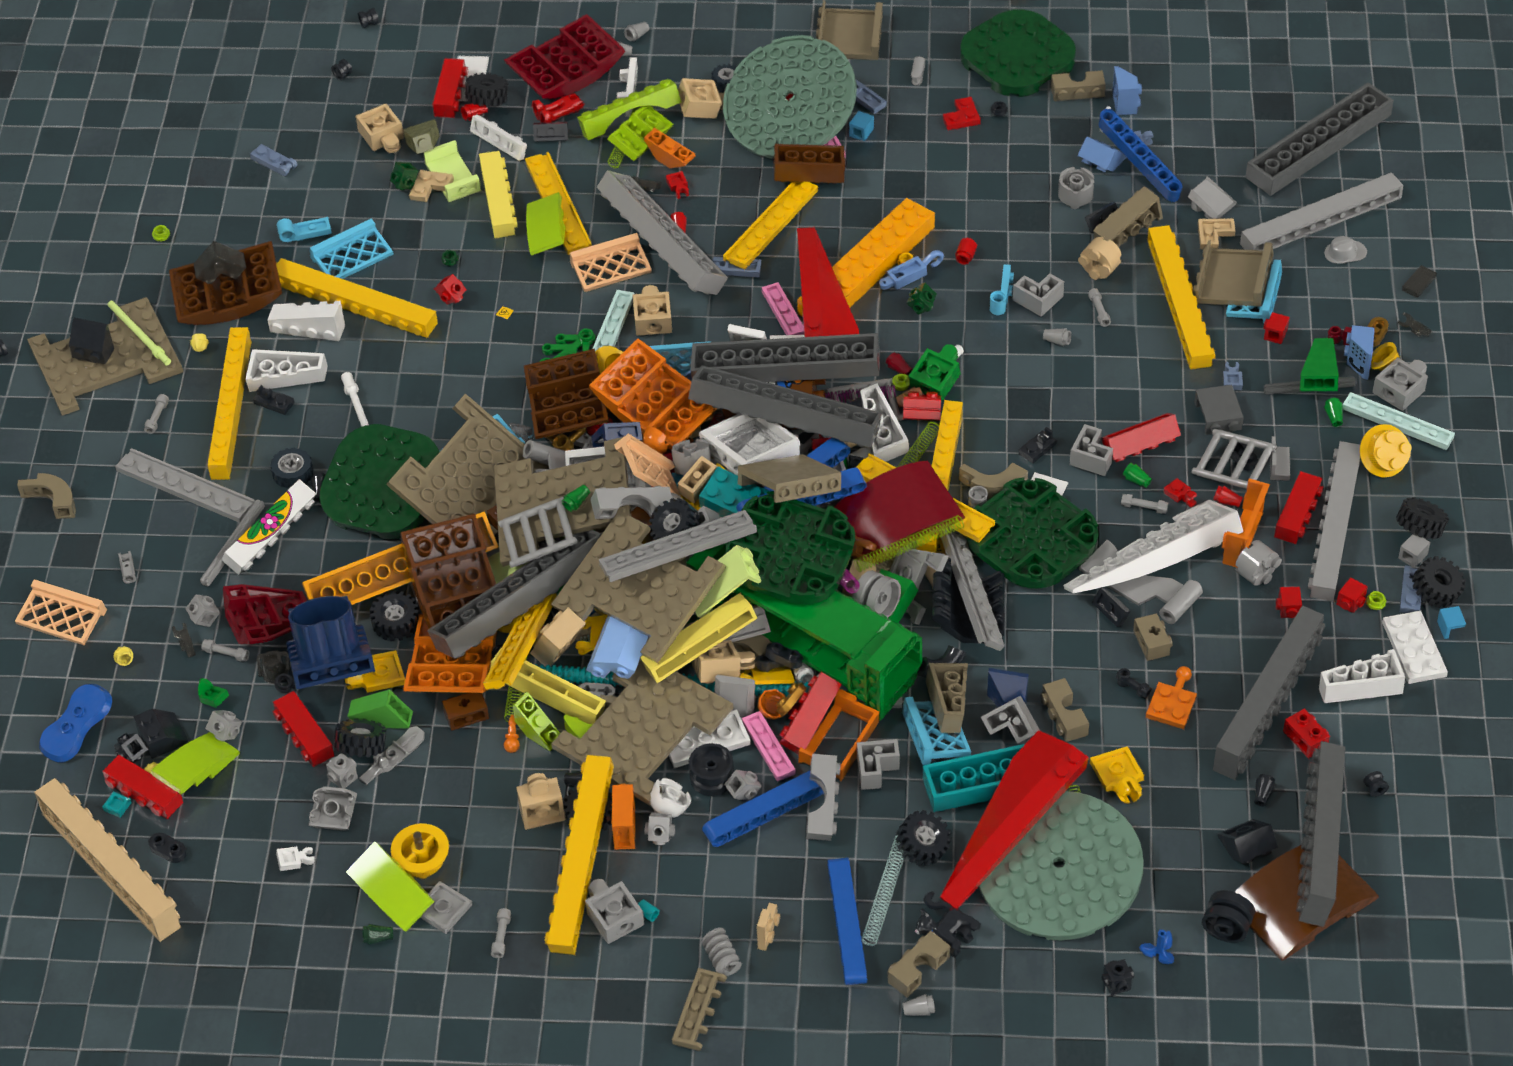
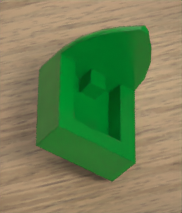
[198,678,229,707]

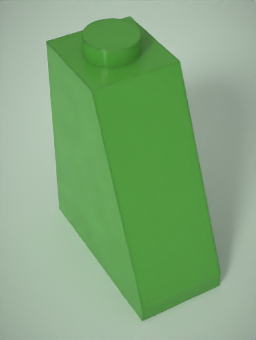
[348,689,413,729]

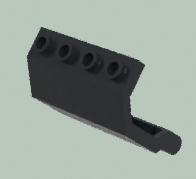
[932,552,1005,644]

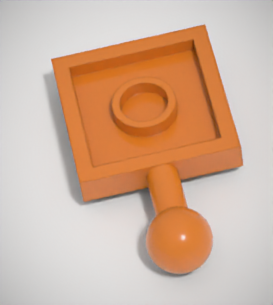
[1146,666,1197,729]

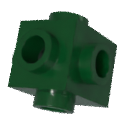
[390,162,418,190]
[906,282,937,315]

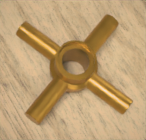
[546,428,587,451]

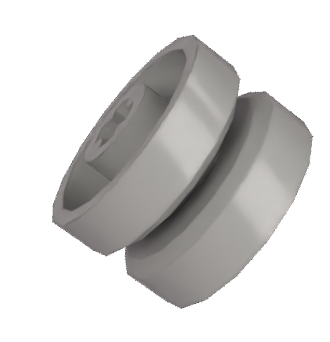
[852,570,901,618]

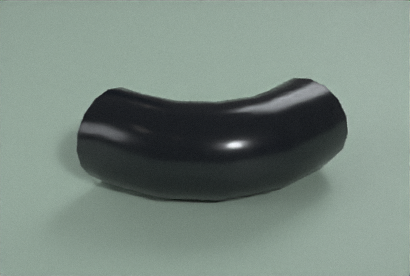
[917,645,967,678]

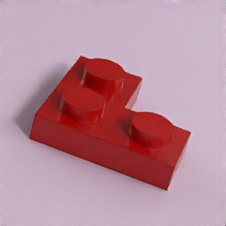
[943,97,981,130]

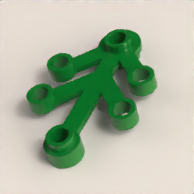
[539,328,595,362]

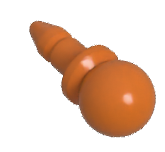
[504,715,520,753]

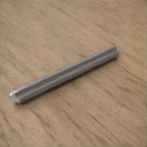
[200,499,265,587]

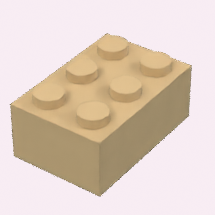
[530,607,586,667]

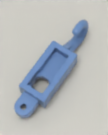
[879,250,944,290]

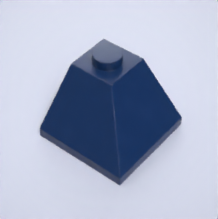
[987,668,1029,707]

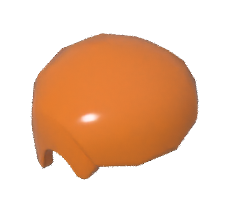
[641,426,669,454]
[758,689,786,719]

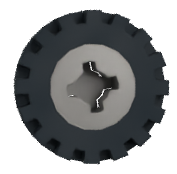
[711,64,736,93]

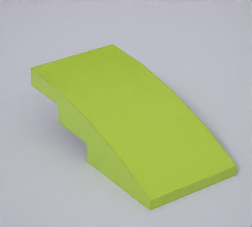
[608,105,674,161]
[526,192,566,256]
[151,732,240,795]
[346,842,435,932]

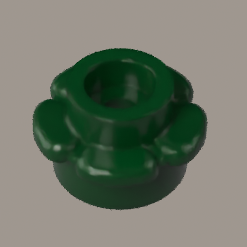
[441,250,459,266]

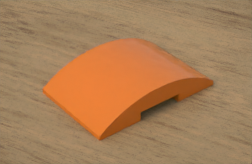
[589,339,717,450]
[403,614,497,693]

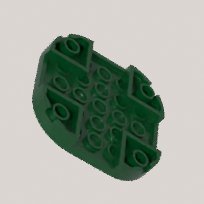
[960,9,1076,97]
[320,424,440,539]
[966,477,1098,589]
[725,491,855,605]

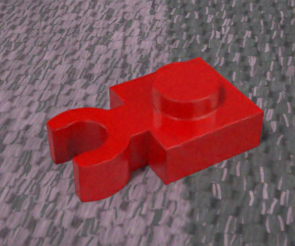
[666,171,689,199]

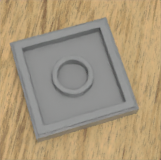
[420,881,473,934]

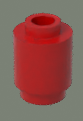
[955,238,977,265]

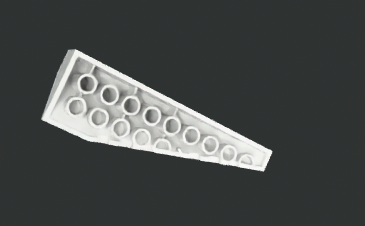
[1063,500,1244,593]

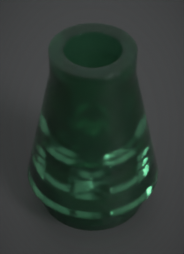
[362,924,393,945]

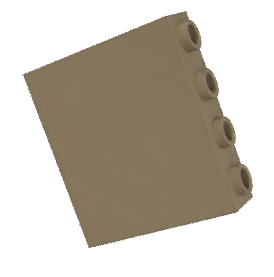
[816,0,883,60]
[1193,240,1274,306]
[738,454,841,503]

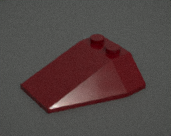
[223,584,307,644]

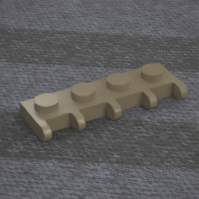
[672,968,727,1051]

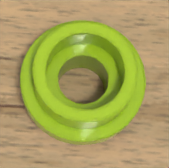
[152,225,170,241]
[892,374,910,391]
[1366,591,1386,610]

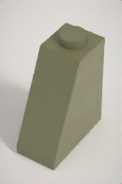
[403,119,440,154]

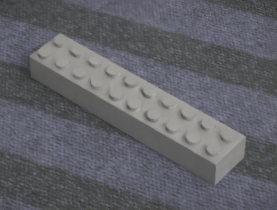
[597,170,728,295]

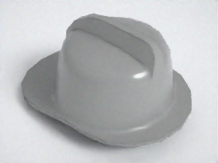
[1324,236,1367,264]

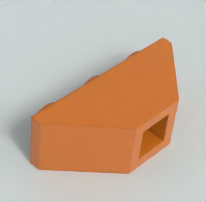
[644,128,696,169]

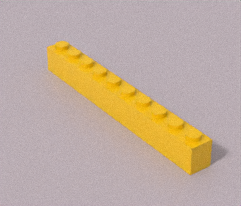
[1147,225,1215,369]
[277,258,438,338]
[208,327,251,480]
[917,400,963,553]
[545,755,614,955]

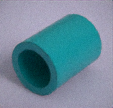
[638,899,660,922]

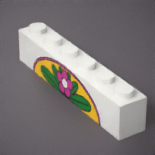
[222,479,316,575]

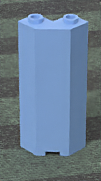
[586,615,648,679]

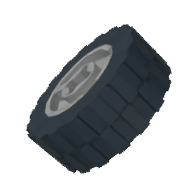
[270,448,314,488]

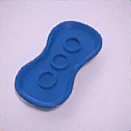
[39,684,112,762]

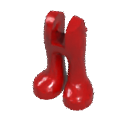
[532,93,584,123]

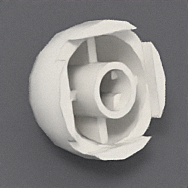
[650,778,691,818]

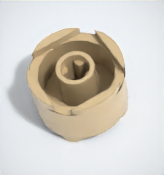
[1078,237,1121,280]

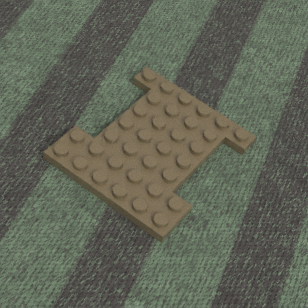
[27,297,183,416]
[386,394,549,536]
[494,437,631,566]
[551,511,726,663]
[552,655,734,805]

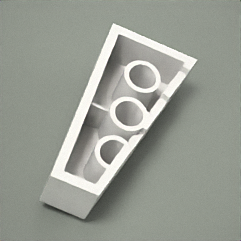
[268,301,345,341]
[860,383,909,462]

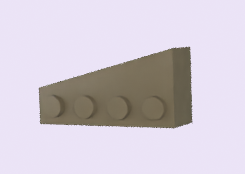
[1093,186,1163,247]
[926,663,968,733]

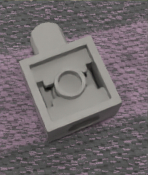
[1372,357,1428,411]
[585,879,644,944]

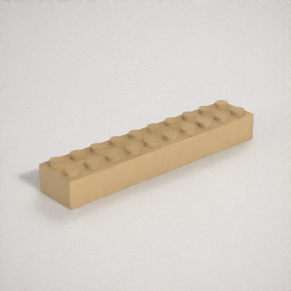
[35,778,181,942]

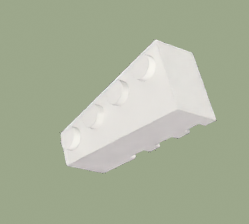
[245,349,328,392]
[1319,649,1405,703]

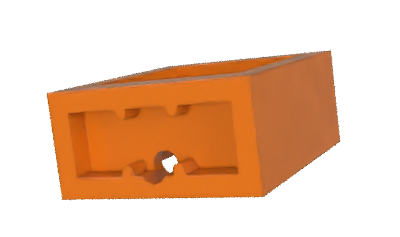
[612,784,635,850]

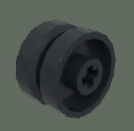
[689,743,734,796]
[1202,890,1256,943]

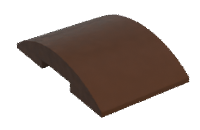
[169,241,282,325]
[524,349,609,439]
[400,514,496,629]
[1235,845,1379,961]

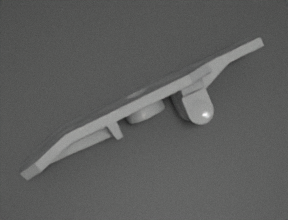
[359,726,425,785]

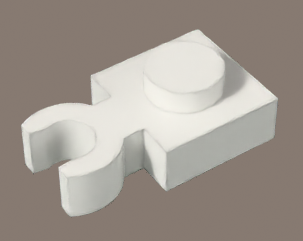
[276,847,315,871]

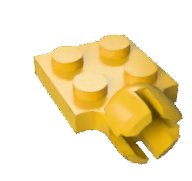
[344,650,405,693]
[1090,746,1144,804]

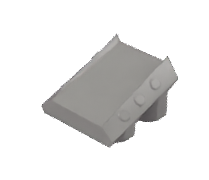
[1188,176,1237,219]
[715,675,756,718]
[308,786,357,831]

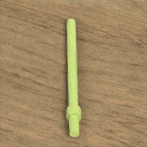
[108,301,171,365]

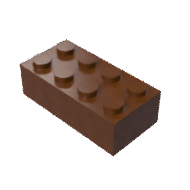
[773,144,845,184]

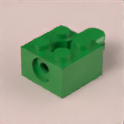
[908,344,961,402]

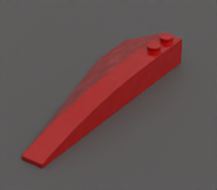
[797,227,859,337]
[940,730,1089,909]

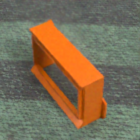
[1222,478,1270,568]
[798,689,880,781]

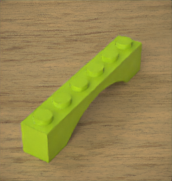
[577,79,681,140]

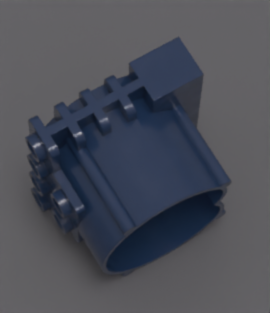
[287,596,375,689]

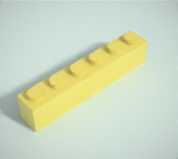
[479,151,518,238]
[640,593,757,683]
[490,649,606,724]

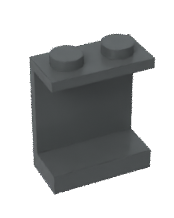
[1194,385,1244,435]

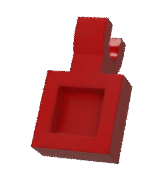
[1164,478,1197,508]

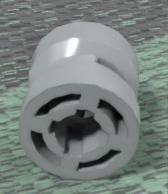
[968,486,988,508]

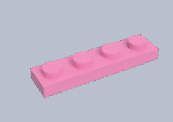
[762,282,804,335]
[742,711,796,782]

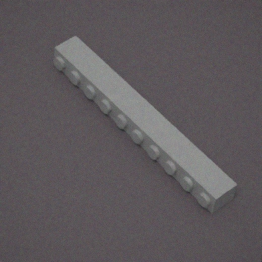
[1240,172,1404,251]
[1308,441,1360,601]

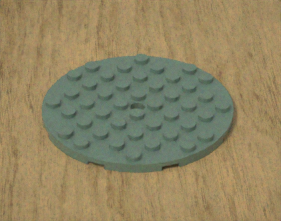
[723,35,857,159]
[979,791,1144,940]

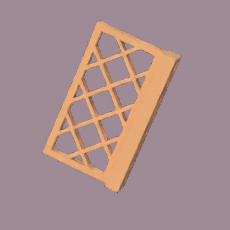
[570,233,652,292]
[614,433,681,496]
[15,579,107,645]

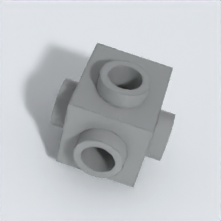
[186,595,220,627]
[205,710,242,741]
[326,753,358,789]
[724,770,762,801]
[645,812,675,845]

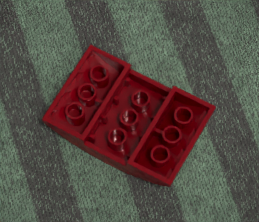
[504,14,625,99]
[834,460,965,566]

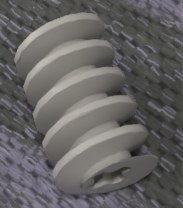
[702,928,742,976]

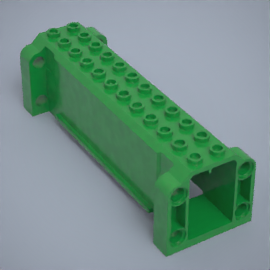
[686,543,922,721]

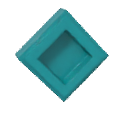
[102,792,132,818]

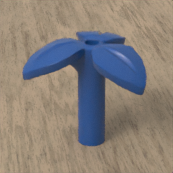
[1139,930,1174,964]

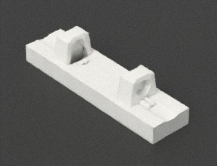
[617,58,638,116]
[470,115,527,161]

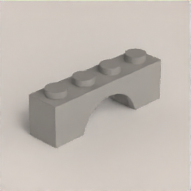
[590,486,672,519]
[806,754,840,841]

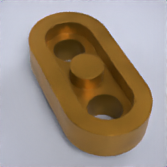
[1367,317,1389,347]
[776,682,807,717]

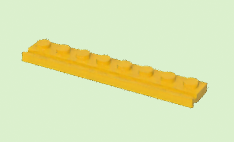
[525,152,592,255]
[723,181,818,270]
[856,453,995,543]
[483,593,557,690]

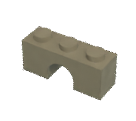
[1051,71,1106,101]
[1040,678,1089,742]
[888,931,950,997]

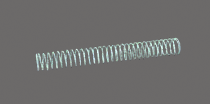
[862,835,904,946]

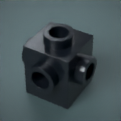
[113,733,148,763]
[1101,959,1134,996]

